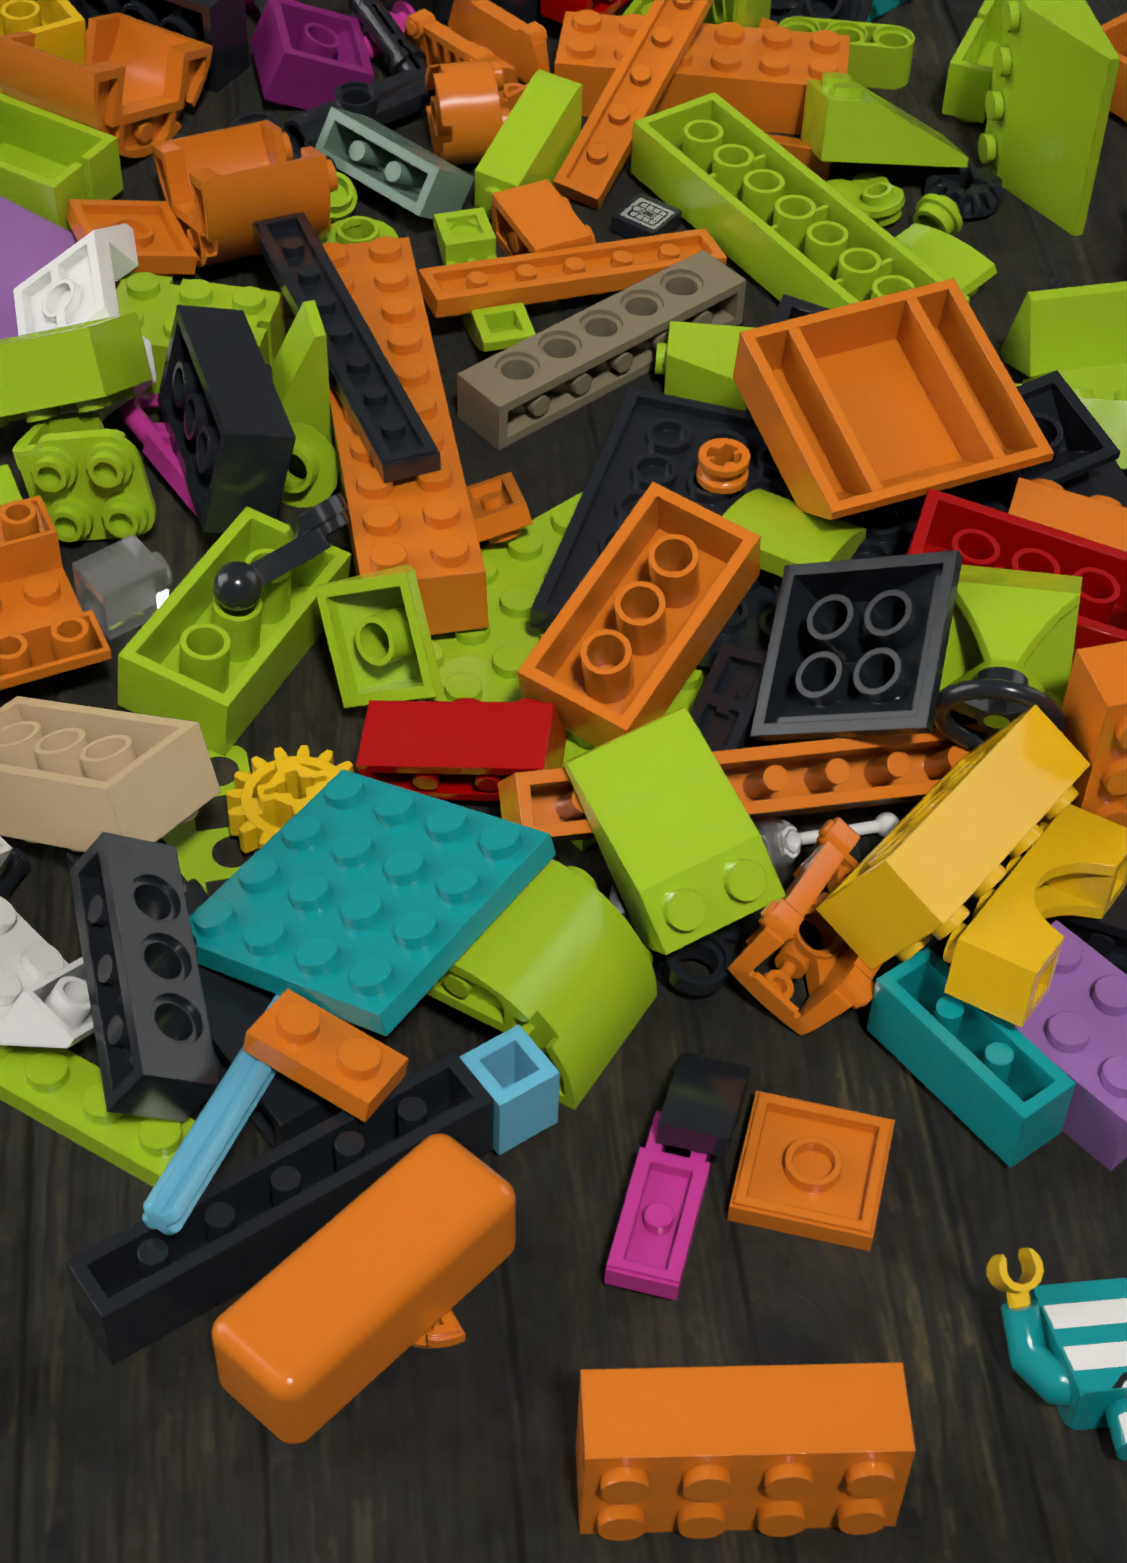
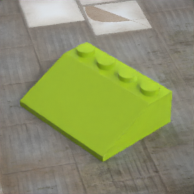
[978,0,1120,236]

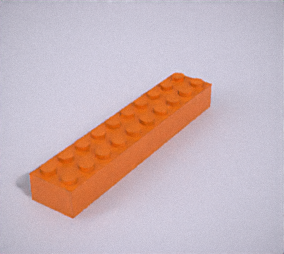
[322,236,489,635]

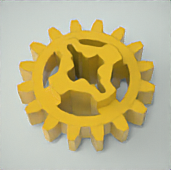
[226,745,354,853]

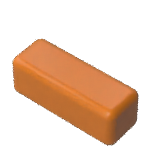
[212,1133,516,1445]

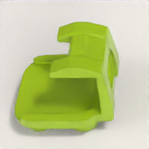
[12,412,157,542]

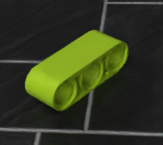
[778,16,915,90]

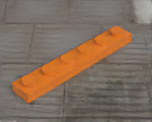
[553,0,714,210]
[418,228,727,318]

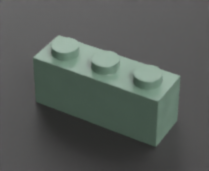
[315,107,475,219]

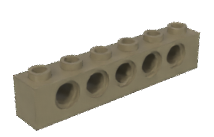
[457,250,746,450]

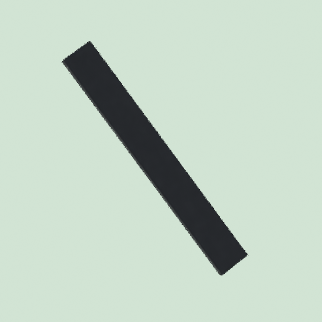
[252,212,441,483]

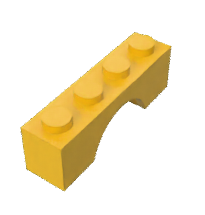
[943,804,1127,1028]

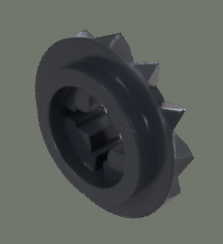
[924,162,1005,219]

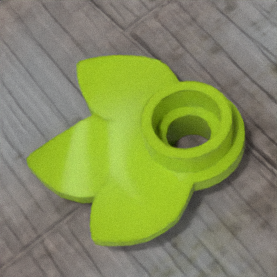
[826,173,905,226]

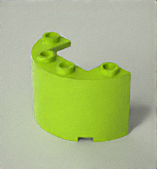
[427,859,657,1110]

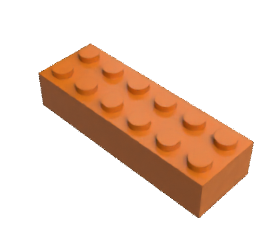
[554,10,850,135]

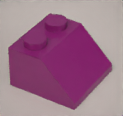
[250,0,374,110]

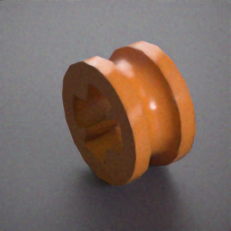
[696,438,751,495]

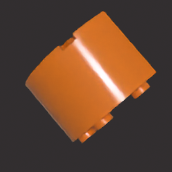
[0,12,213,158]
[151,120,338,267]

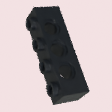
[69,832,220,1122]

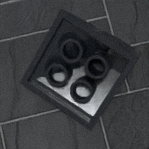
[750,550,963,741]

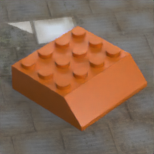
[733,278,1054,520]

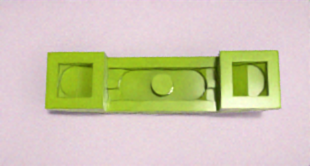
[433,207,535,352]

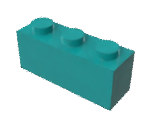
[867,946,1076,1168]

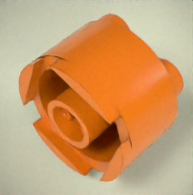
[425,59,510,166]

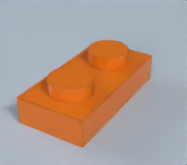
[466,472,533,543]
[243,989,409,1122]

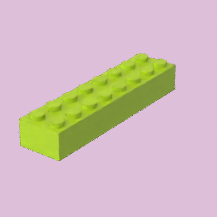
[631,92,970,309]

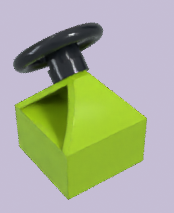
[934,565,1083,750]

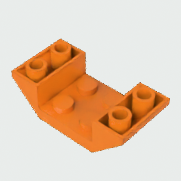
[0,495,112,690]

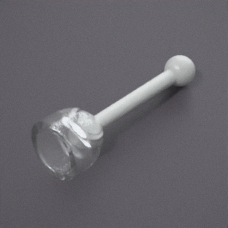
[753,812,899,870]

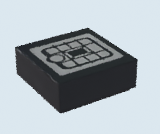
[611,192,682,239]

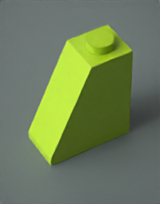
[475,69,583,219]
[655,321,755,411]

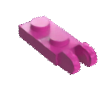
[605,1111,711,1301]

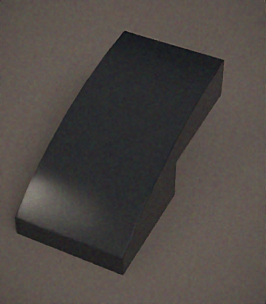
[656,1052,751,1158]

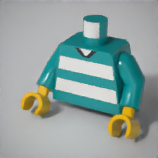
[986,1248,1127,1461]

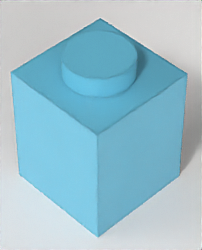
[459,1024,560,1155]

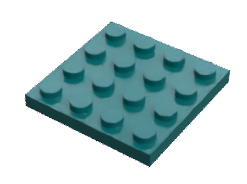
[189,769,556,1036]

